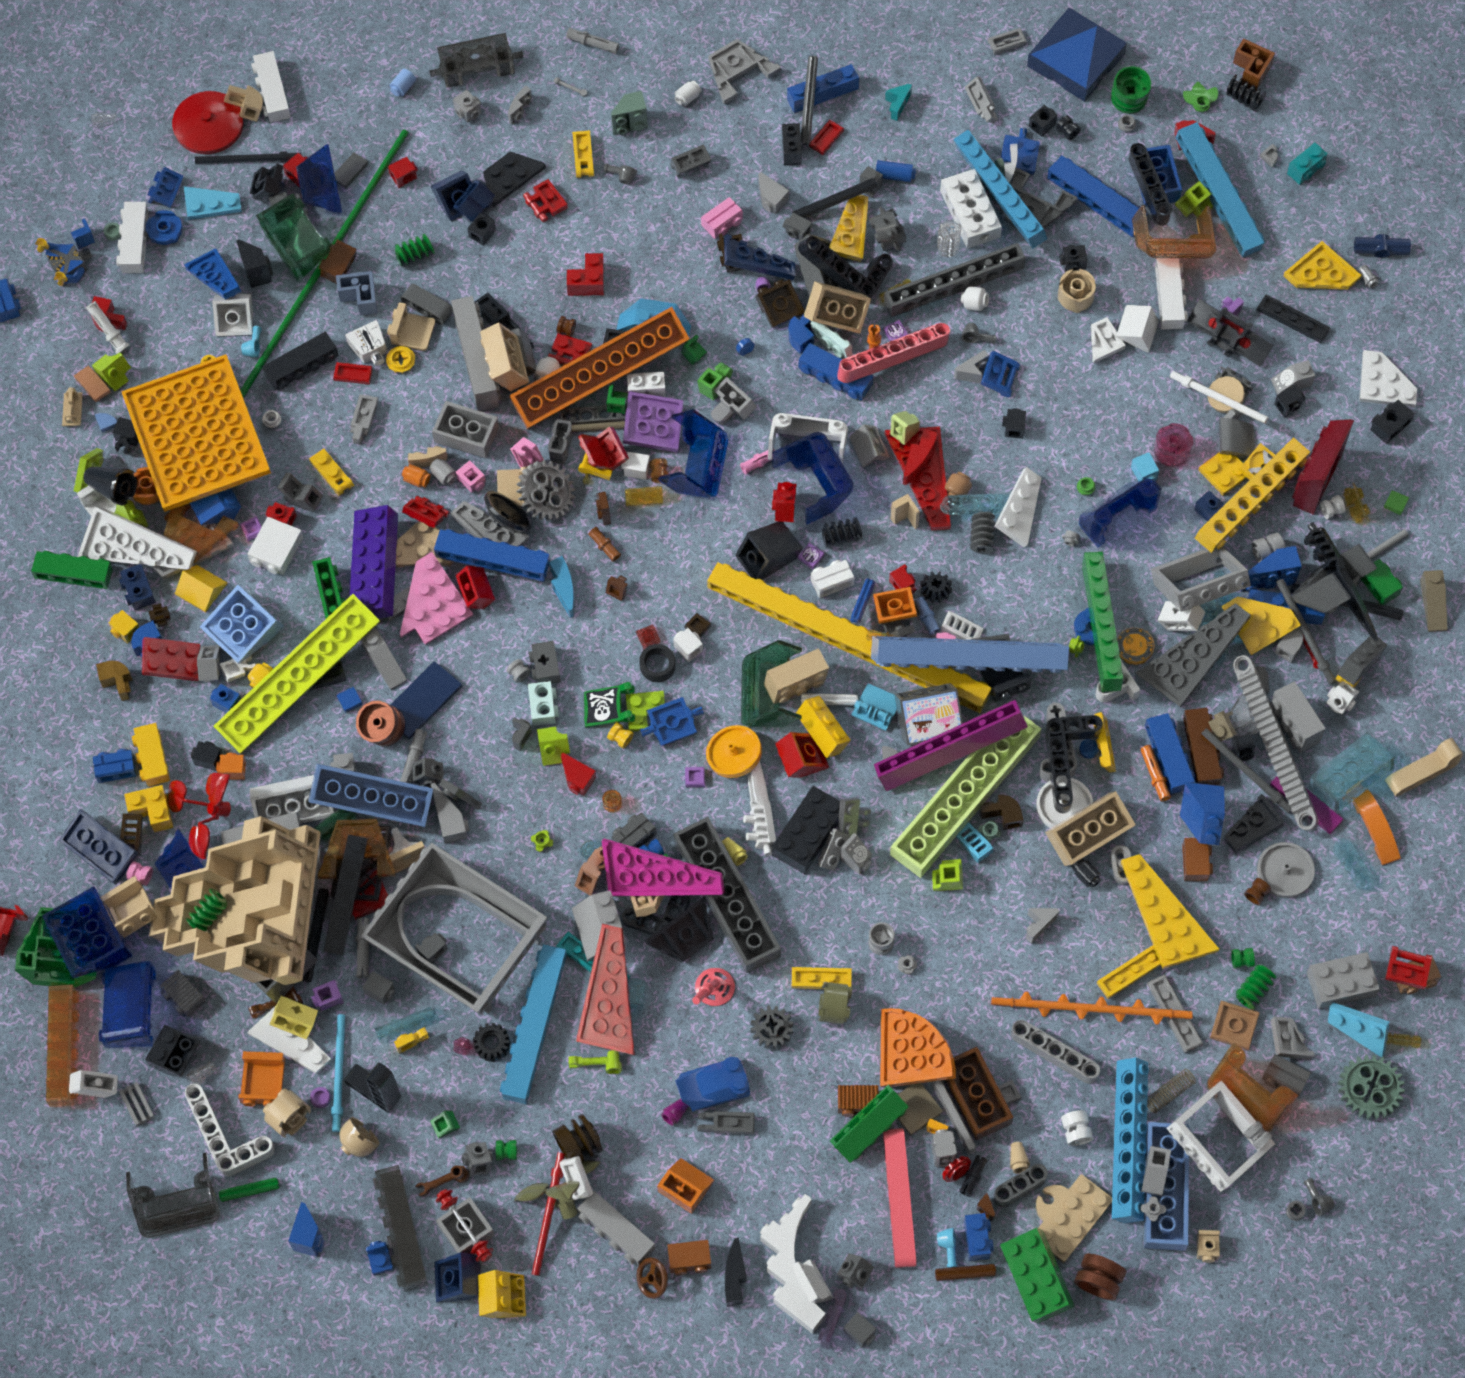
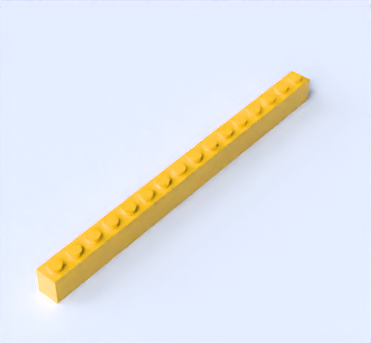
[707,562,991,714]

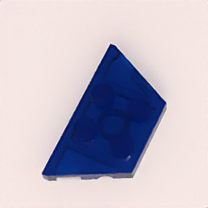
[296,144,342,214]
[154,829,204,889]

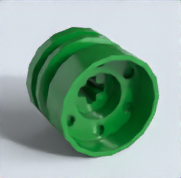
[1111,66,1151,114]

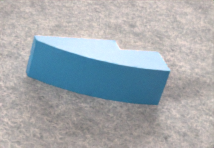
[549,556,574,618]

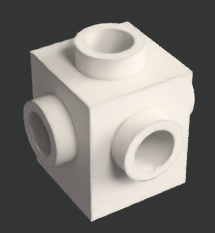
[1326,681,1359,714]

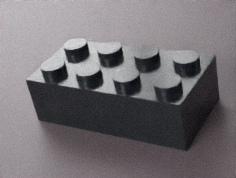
[771,785,840,875]

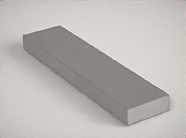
[1147,974,1203,1053]
[932,1080,976,1155]

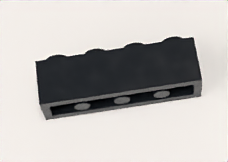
[262,331,339,391]

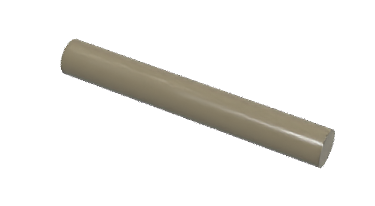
[571,421,625,432]

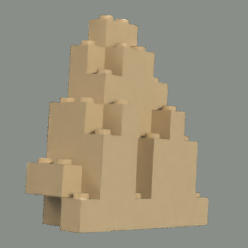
[149,816,321,985]

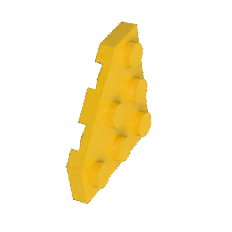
[1283,241,1362,290]
[1221,596,1301,655]

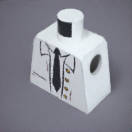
[345,320,387,366]

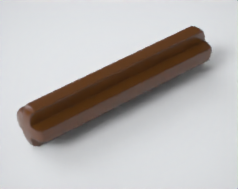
[935,1264,996,1281]

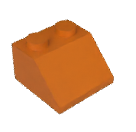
[873,587,917,624]

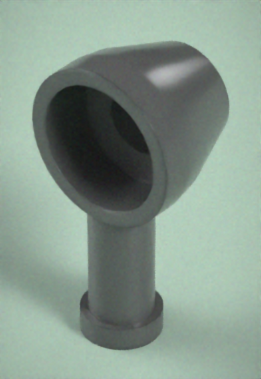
[604,163,637,185]
[961,323,996,344]
[1303,1178,1334,1216]

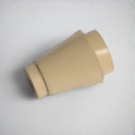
[1010,1142,1030,1174]

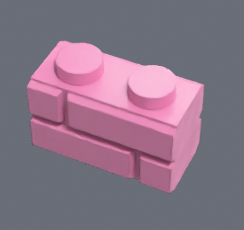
[701,197,743,239]

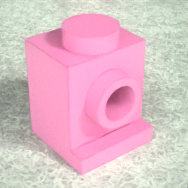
[456,461,486,493]

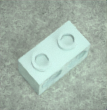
[528,681,559,726]

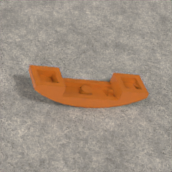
[1350,790,1401,865]

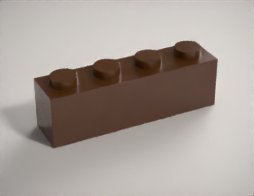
[1183,707,1224,786]

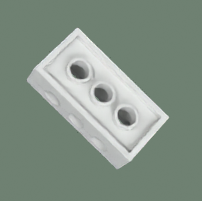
[940,169,1002,249]

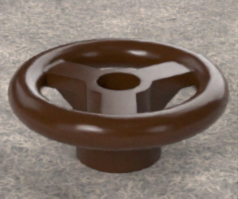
[636,1257,668,1299]

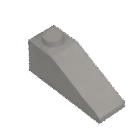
[360,628,407,690]
[431,783,470,843]

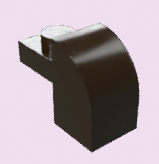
[979,795,1024,830]

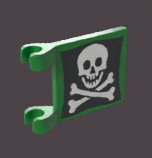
[584,682,635,728]

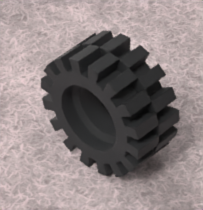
[473,1023,510,1062]

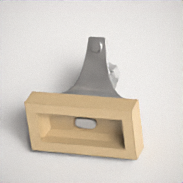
[386,827,425,874]

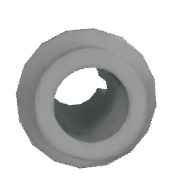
[1357,265,1379,288]

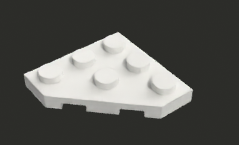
[1359,350,1417,408]

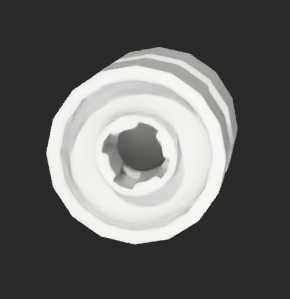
[1061,1110,1094,1146]

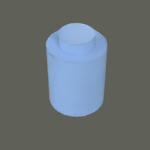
[390,69,416,96]

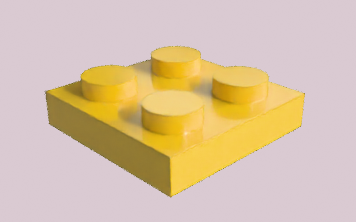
[1198,452,1247,496]

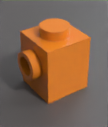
[216,753,246,780]

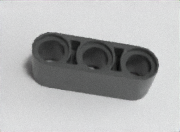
[400,284,453,325]
[994,1164,1048,1207]

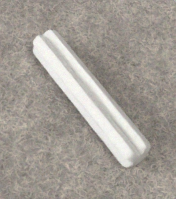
[801,693,858,706]

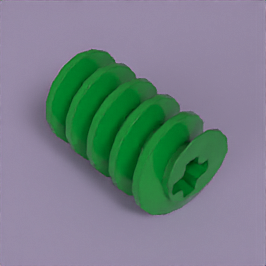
[395,234,435,267]
[185,888,228,932]
[1236,965,1276,1010]

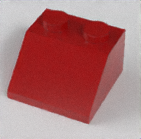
[775,732,829,778]

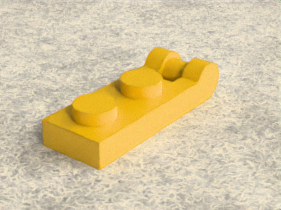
[572,130,594,178]
[309,449,354,496]

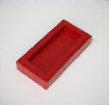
[809,119,844,155]
[333,362,373,385]

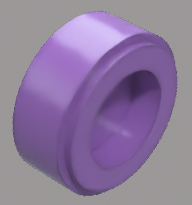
[310,1087,331,1108]

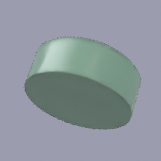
[103,222,121,241]

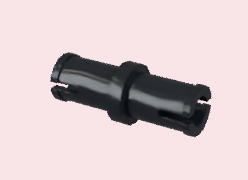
[959,1155,988,1197]

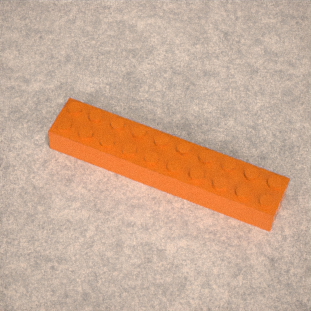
[509,307,690,429]

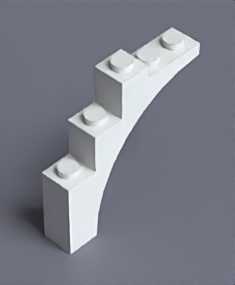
[760,1194,826,1334]

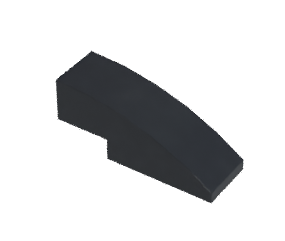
[725,1237,747,1307]

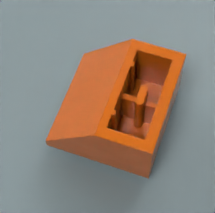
[657,1158,715,1214]

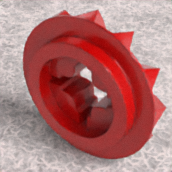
[942,1156,971,1182]

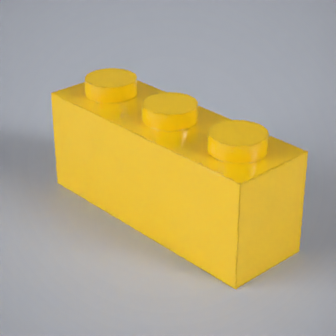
[796,695,851,758]
[132,723,171,787]

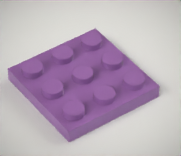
[622,391,683,453]

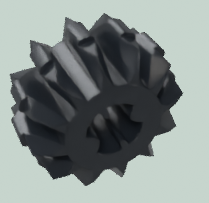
[920,571,952,604]

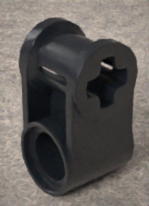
[1231,732,1255,761]

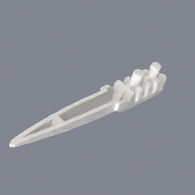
[743,725,776,856]

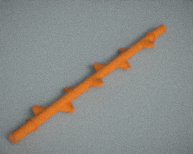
[991,991,1193,1025]

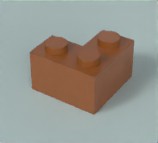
[1233,38,1275,91]

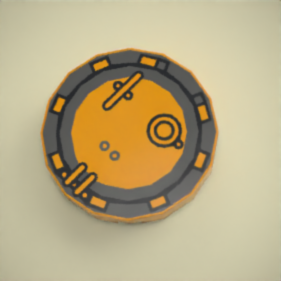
[1117,627,1154,665]

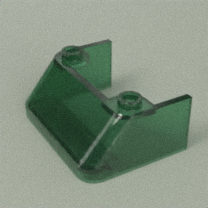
[741,640,802,728]

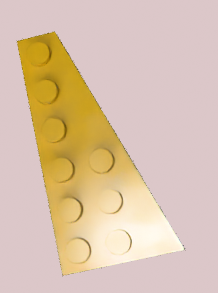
[1121,854,1219,969]

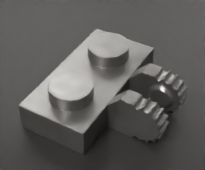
[837,797,871,838]

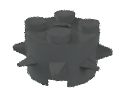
[869,206,907,252]

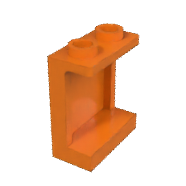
[238,1051,286,1107]

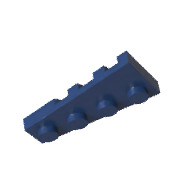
[724,234,796,280]

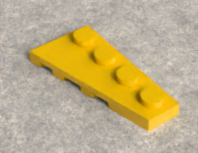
[829,195,869,262]

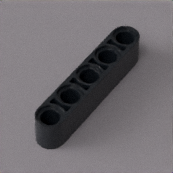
[1128,143,1172,226]

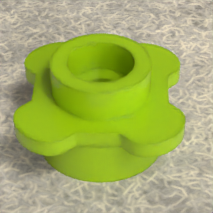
[1069,635,1084,658]
[531,830,553,852]

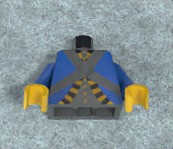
[35,238,92,287]

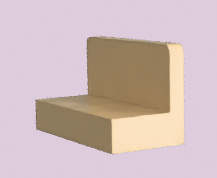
[891,494,920,529]

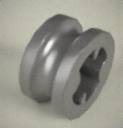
[1286,1201,1306,1221]

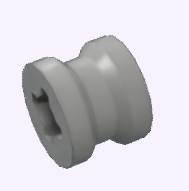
[506,659,531,683]

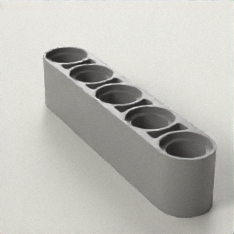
[1011,1020,1100,1084]

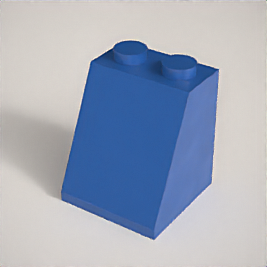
[1180,782,1225,845]

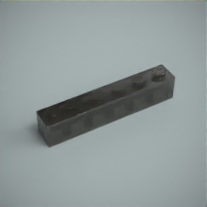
[373,1165,429,1292]

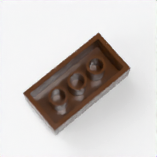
[945,1047,1014,1141]

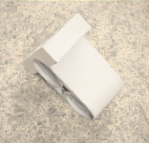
[1096,661,1140,703]

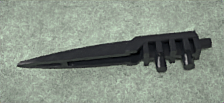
[1304,522,1378,641]

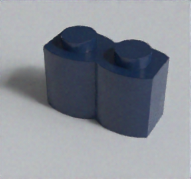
[453,180,495,222]

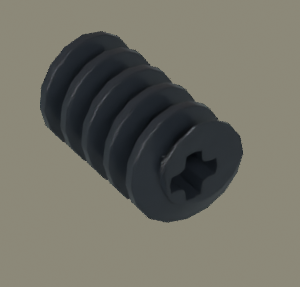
[1226,74,1266,111]
[822,517,863,547]

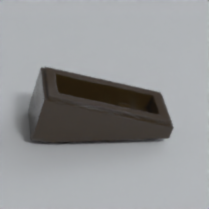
[120,813,143,855]

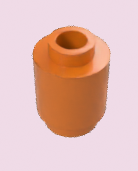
[402,464,431,488]

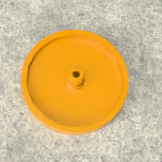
[706,725,762,778]

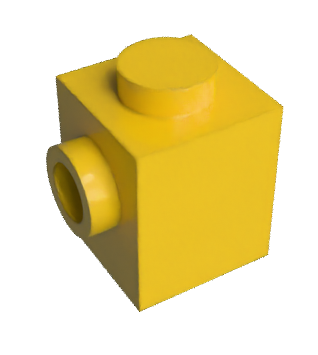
[108,610,139,644]

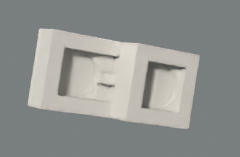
[1004,144,1018,182]

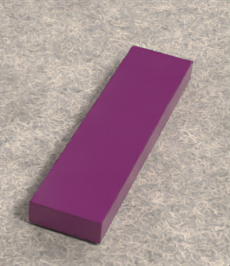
[1270,776,1343,834]

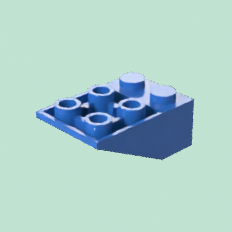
[1241,546,1301,592]

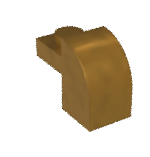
[96,661,133,701]

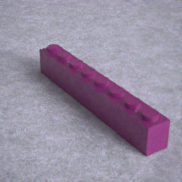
[874,700,1028,792]

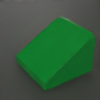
[430,1110,460,1138]

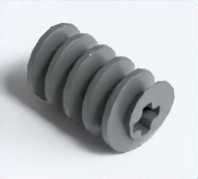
[970,512,995,554]

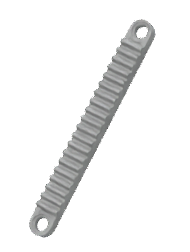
[1233,655,1319,832]

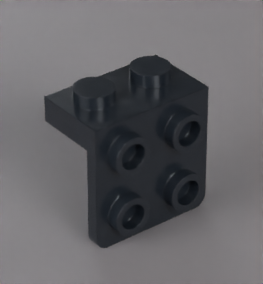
[980,667,1031,702]

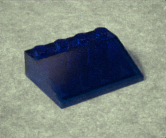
[42,886,132,978]

